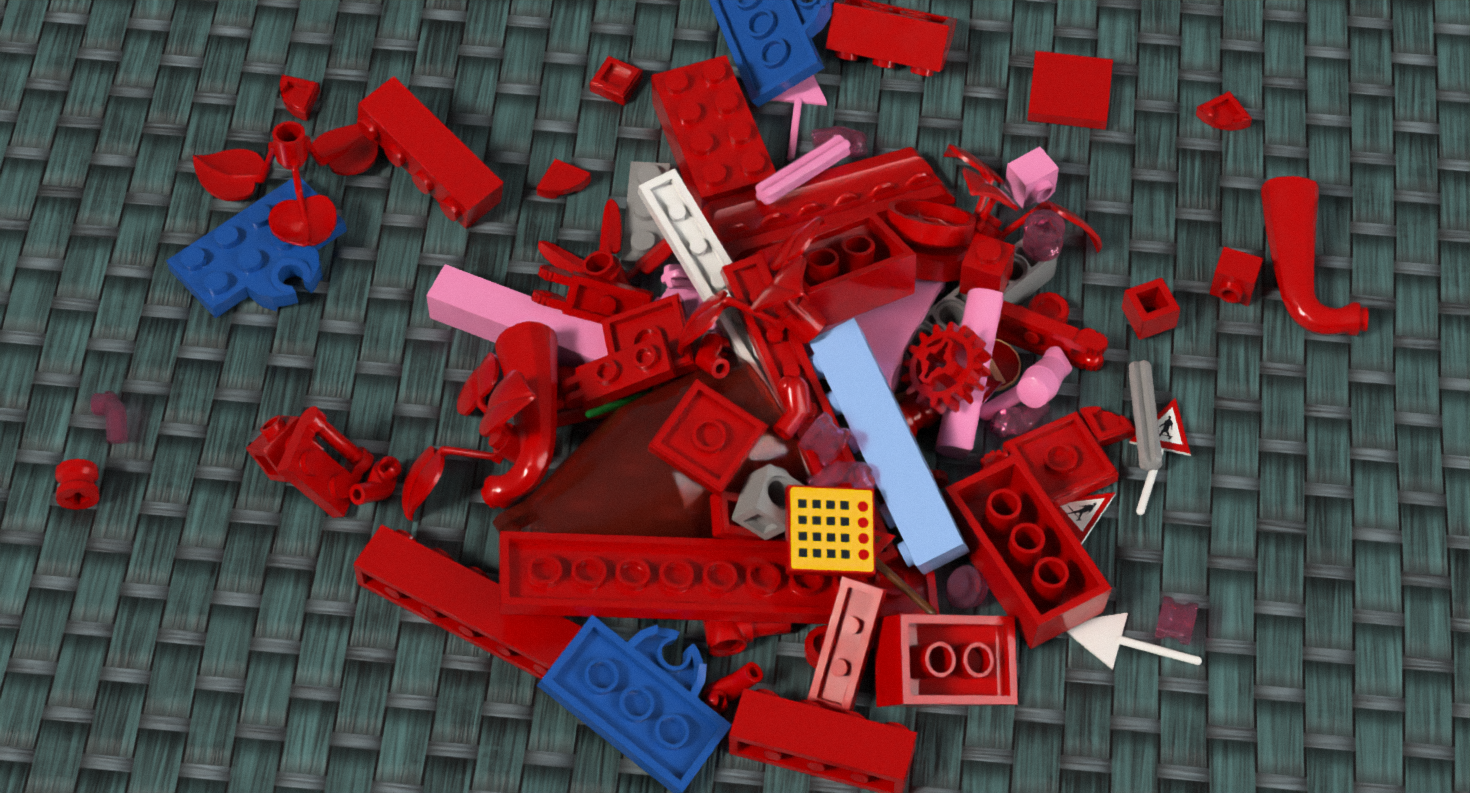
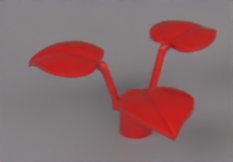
[193,121,379,247]
[944,144,1102,253]
[677,215,827,356]
[402,352,537,522]

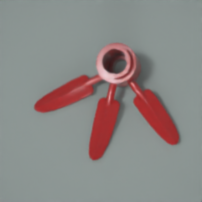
[538,198,673,286]

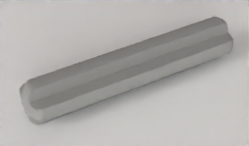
[1129,360,1162,471]

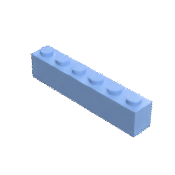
[808,318,970,575]

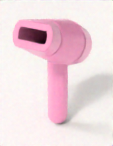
[979,346,1073,421]

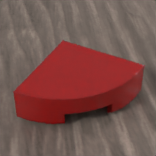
[280,74,320,121]
[1196,91,1252,131]
[536,158,591,199]
[1079,406,1136,448]

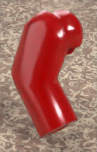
[695,332,730,379]
[349,456,402,505]

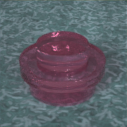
[946,565,988,609]

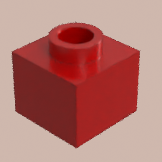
[1209,246,1263,306]
[1121,277,1180,340]

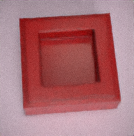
[590,56,643,106]

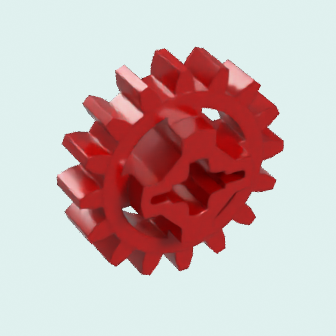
[901,322,992,415]

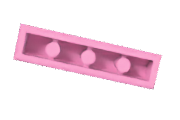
[935,288,1004,461]

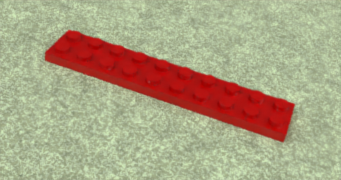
[499,531,940,624]

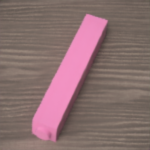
[426,264,649,393]

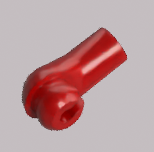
[773,375,812,441]
[702,662,763,714]

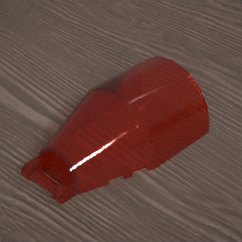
[493,353,808,539]

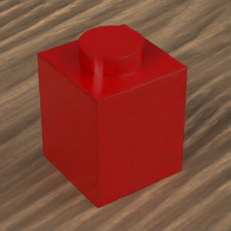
[959,233,1015,295]

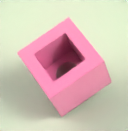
[1004,146,1059,209]

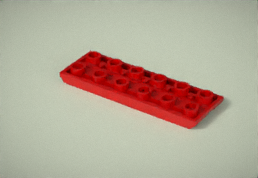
[701,147,955,263]

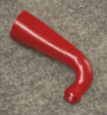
[1261,176,1368,336]
[481,321,558,509]

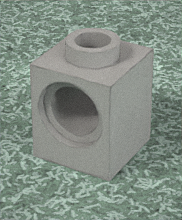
[731,464,804,540]

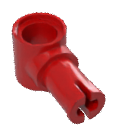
[702,620,791,657]

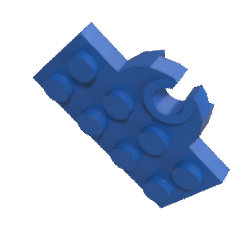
[709,0,834,107]
[166,177,347,318]
[536,615,732,793]

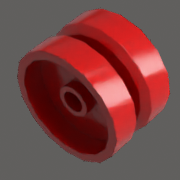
[885,199,976,282]

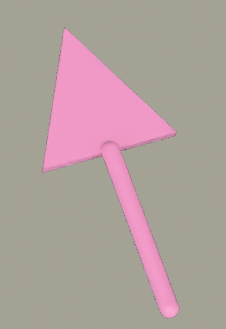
[770,75,827,162]

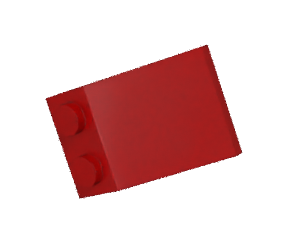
[874,614,1018,707]

